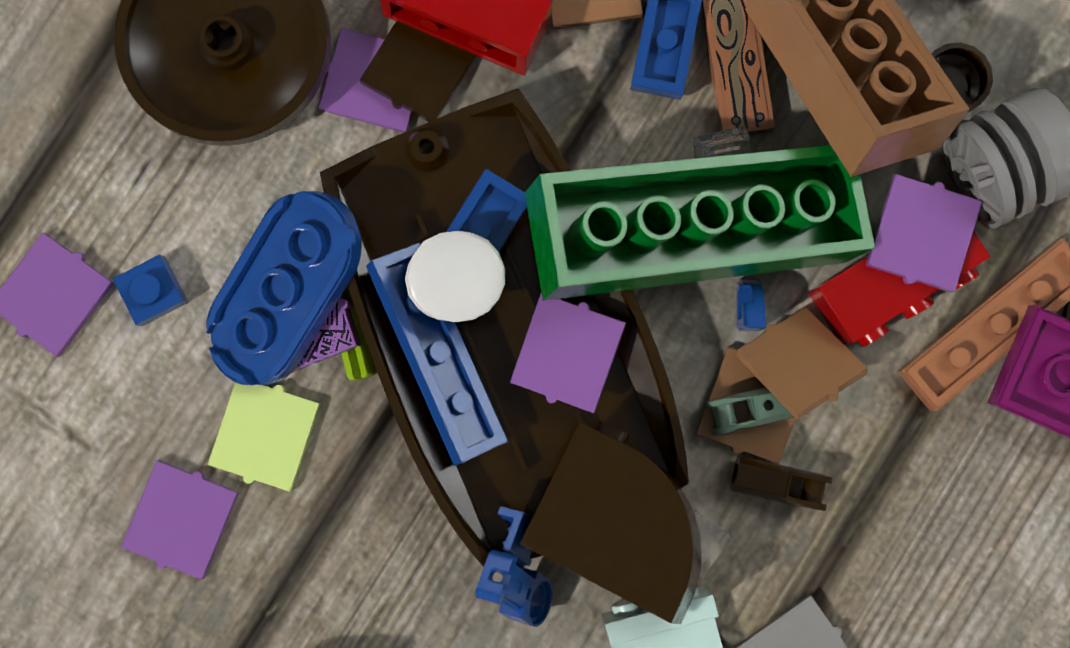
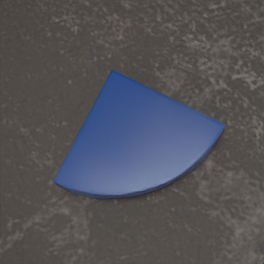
[737,279,766,331]

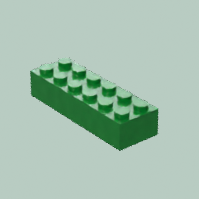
[525,145,875,301]

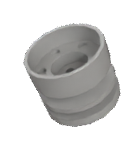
[943,88,1070,229]

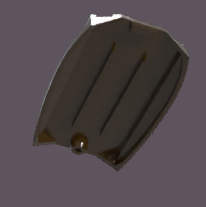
[320,88,689,567]

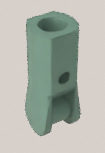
[705,387,808,436]

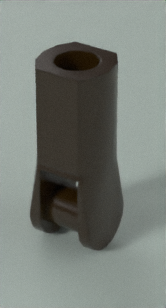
[730,455,833,511]

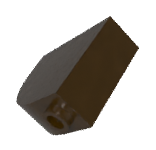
[520,421,702,624]

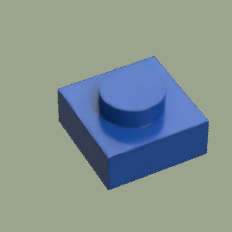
[113,254,189,327]

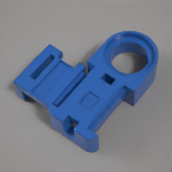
[475,506,553,627]

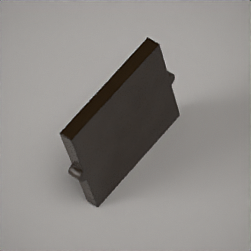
[360,20,476,122]

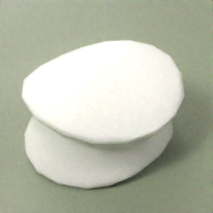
[405,231,505,322]

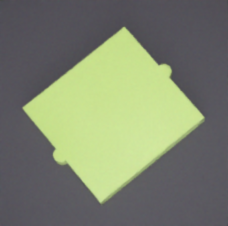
[208,382,321,492]

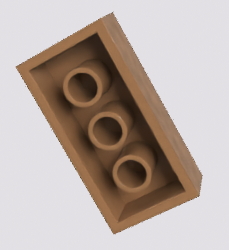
[745,0,970,177]

